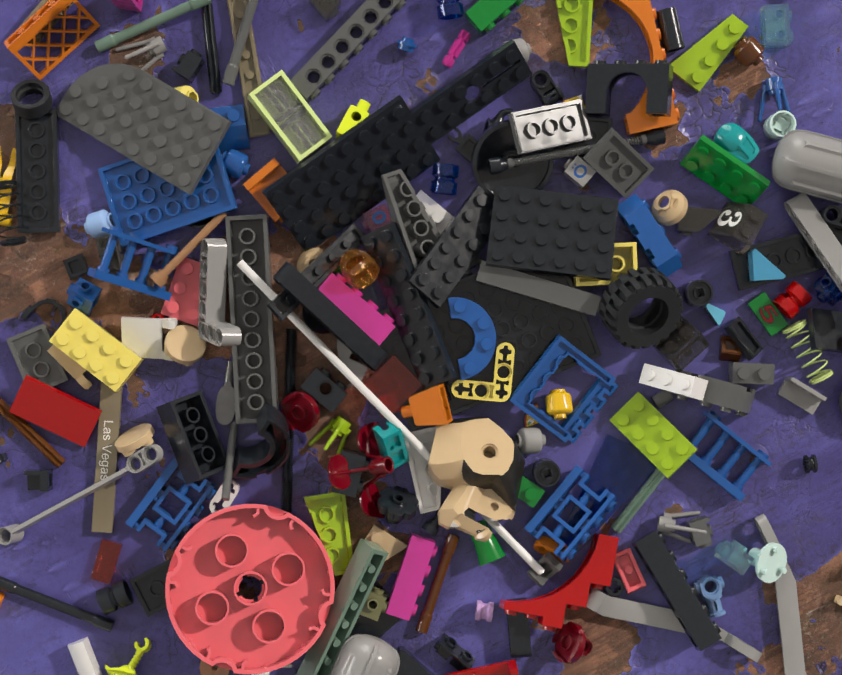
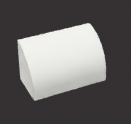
[67,637,103,675]

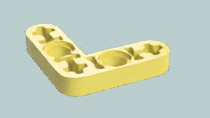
[451,342,515,402]

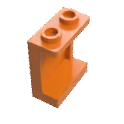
[243,158,287,224]

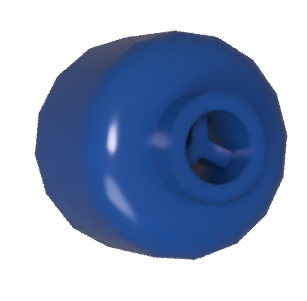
[222,149,251,179]

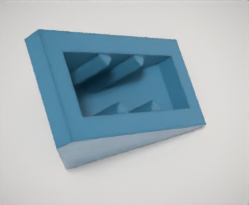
[748,249,786,281]

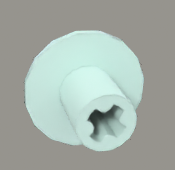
[747,542,787,583]

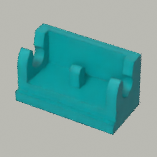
[373,422,410,469]

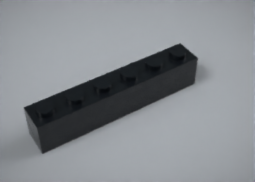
[632,531,721,651]

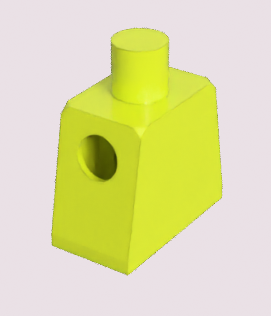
[335,99,371,139]

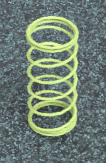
[782,319,834,385]

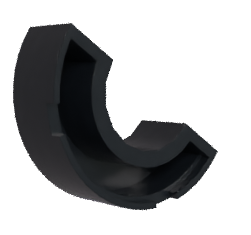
[232,404,291,479]

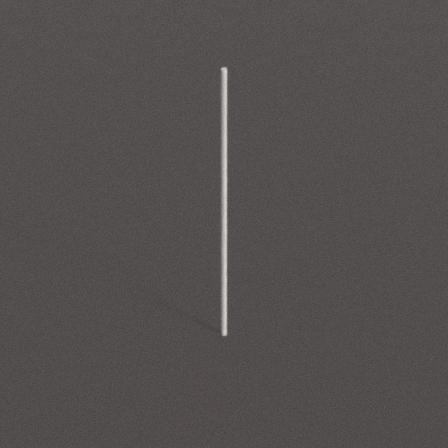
[237,259,545,575]

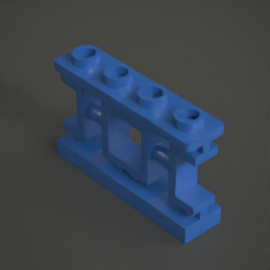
[125,457,217,552]
[525,465,617,562]

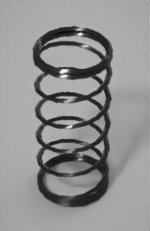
[0,180,27,247]

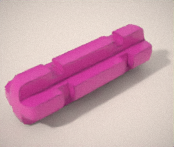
[442,29,471,68]

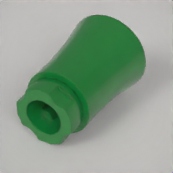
[470,519,506,566]

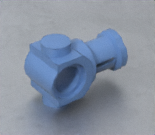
[693,575,726,618]

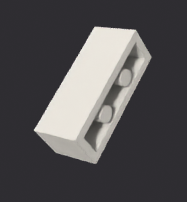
[639,363,708,401]

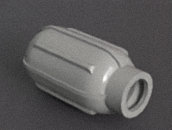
[772,129,842,203]
[330,634,400,675]

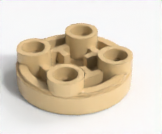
[164,325,206,366]
[115,423,155,457]

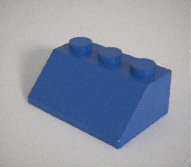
[209,104,250,152]

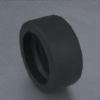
[10,79,53,119]

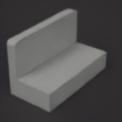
[776,376,827,415]

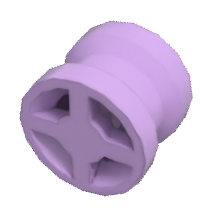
[475,600,494,622]

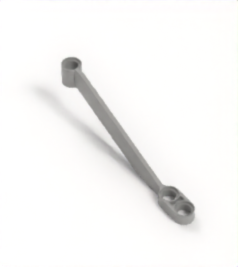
[0,444,163,545]
[754,514,807,675]
[586,587,762,662]

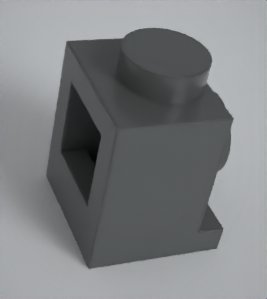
[686,515,713,549]

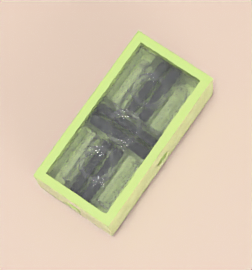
[247,70,333,164]

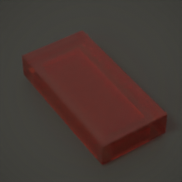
[90,538,123,584]

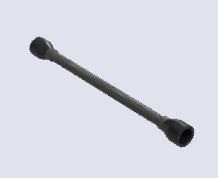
[487,128,666,175]

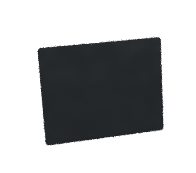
[350,581,401,638]

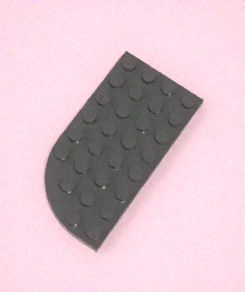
[57,63,232,195]

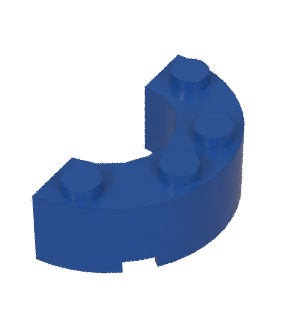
[447,297,496,380]

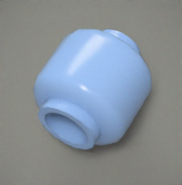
[84,209,115,239]

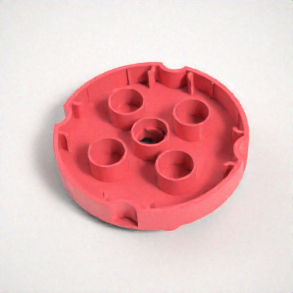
[165,504,335,674]

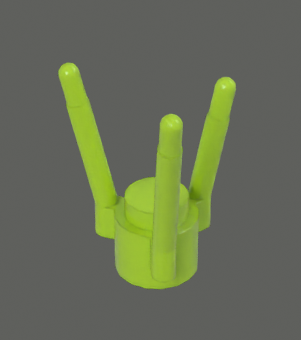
[308,416,351,455]

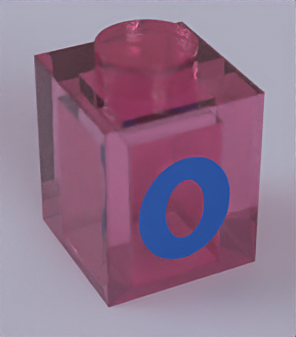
[361,203,392,232]

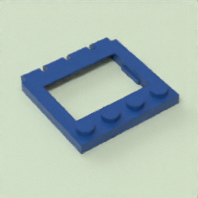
[508,334,619,443]

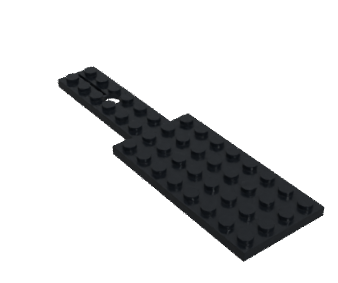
[262,39,532,252]

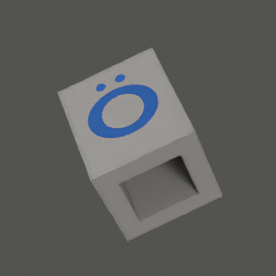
[562,155,596,189]

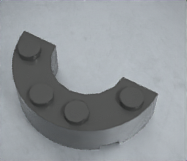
[671,369,756,417]

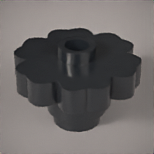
[376,486,419,524]

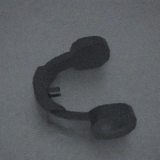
[20,298,67,330]

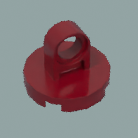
[280,391,320,433]
[552,622,593,664]

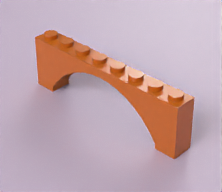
[609,0,680,137]

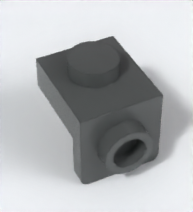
[527,552,563,587]

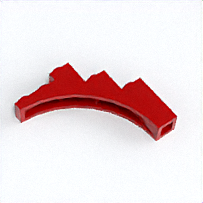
[499,533,619,631]

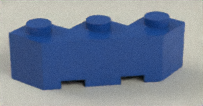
[618,194,683,277]

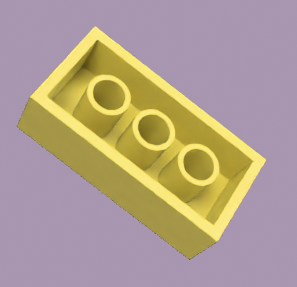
[49,308,144,392]

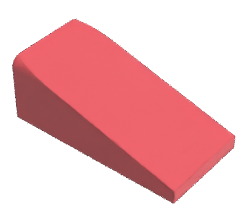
[614,548,647,594]

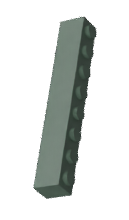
[296,539,389,675]

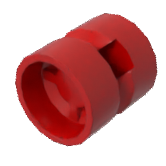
[772,281,812,320]

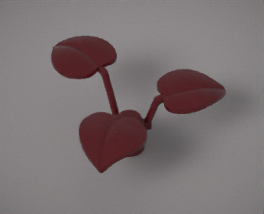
[328,422,394,518]

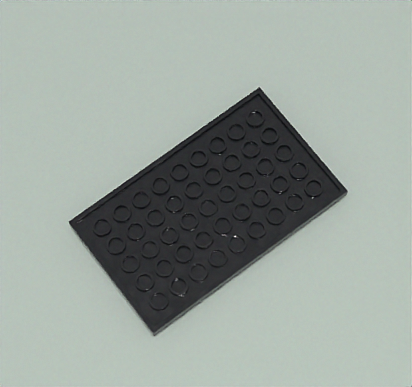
[379,269,601,432]

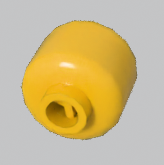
[545,389,573,420]

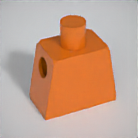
[401,383,453,426]

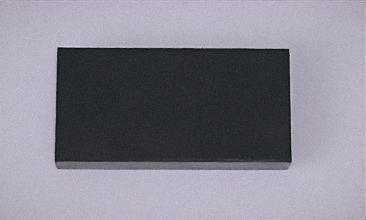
[724,316,764,361]

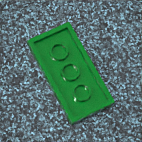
[680,134,771,210]

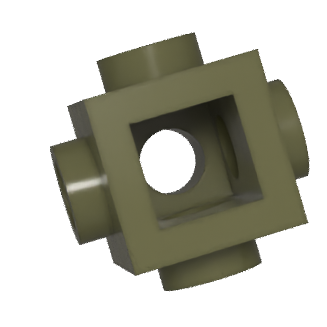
[360,587,389,621]

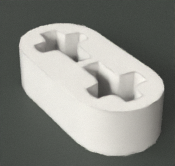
[209,479,240,513]

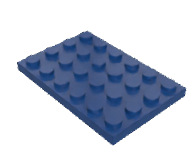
[98,147,238,248]

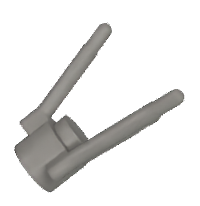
[115,36,167,71]
[657,511,707,543]

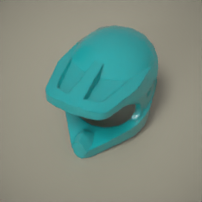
[714,123,759,165]

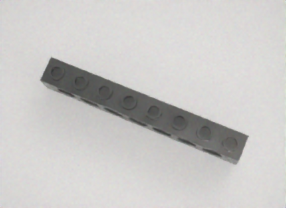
[290,0,406,102]

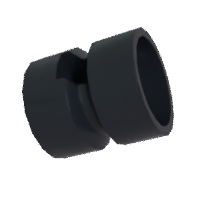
[682,279,713,307]
[532,458,561,487]
[96,579,134,615]

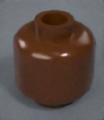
[733,36,764,67]

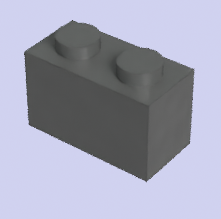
[728,362,775,385]

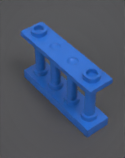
[87,225,179,301]
[688,411,772,502]

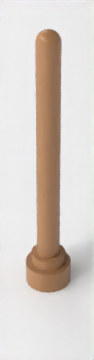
[149,213,227,288]

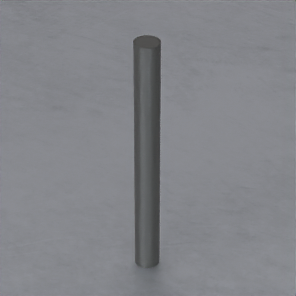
[221,421,238,501]

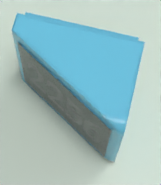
[702,303,726,326]

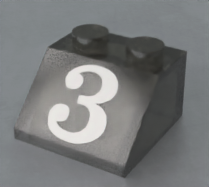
[707,202,769,256]

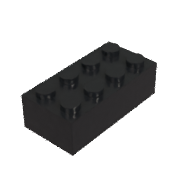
[156,390,226,485]

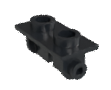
[433,633,475,671]

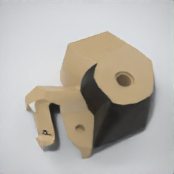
[427,417,526,542]

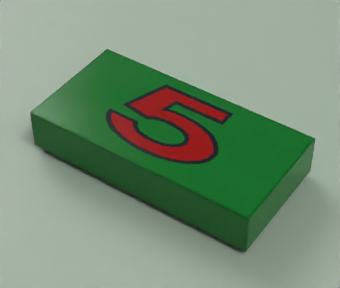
[747,291,788,337]

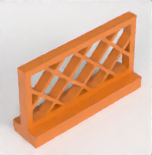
[3,0,100,80]

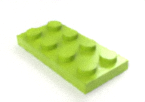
[609,392,697,479]

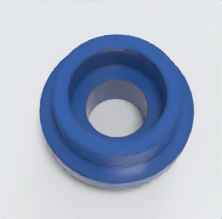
[397,36,417,52]

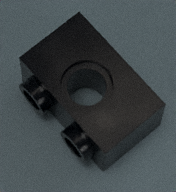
[300,367,348,413]

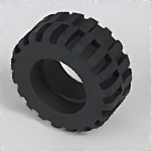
[599,267,683,349]

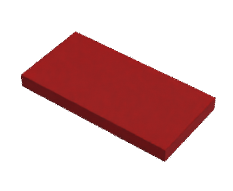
[9,375,102,447]

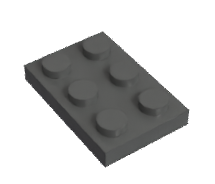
[583,127,654,199]
[6,323,70,387]

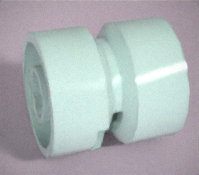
[763,110,796,141]

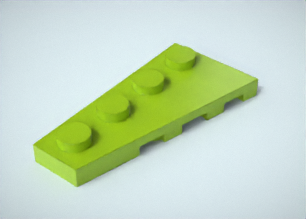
[556,0,593,68]
[671,14,749,92]
[304,492,353,576]

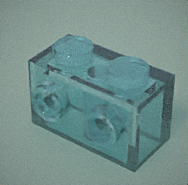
[759,4,794,50]
[714,539,754,576]

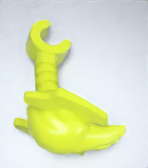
[105,637,152,675]

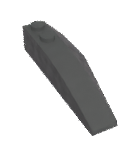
[381,169,460,281]

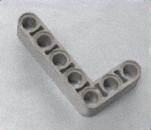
[198,238,242,347]

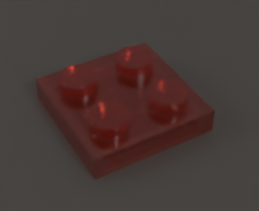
[364,355,422,413]

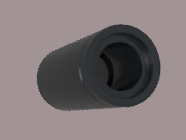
[656,7,685,53]

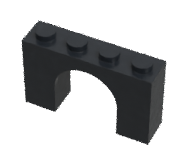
[585,60,674,117]

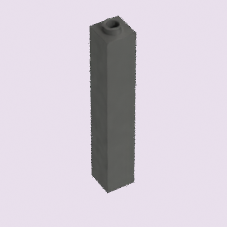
[475,261,601,316]

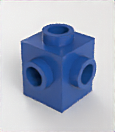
[67,277,102,314]

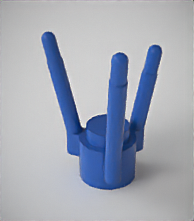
[758,77,791,122]

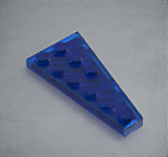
[559,434,657,552]

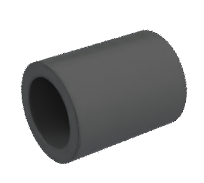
[651,390,674,409]

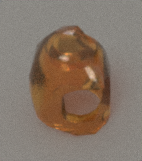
[340,249,380,289]

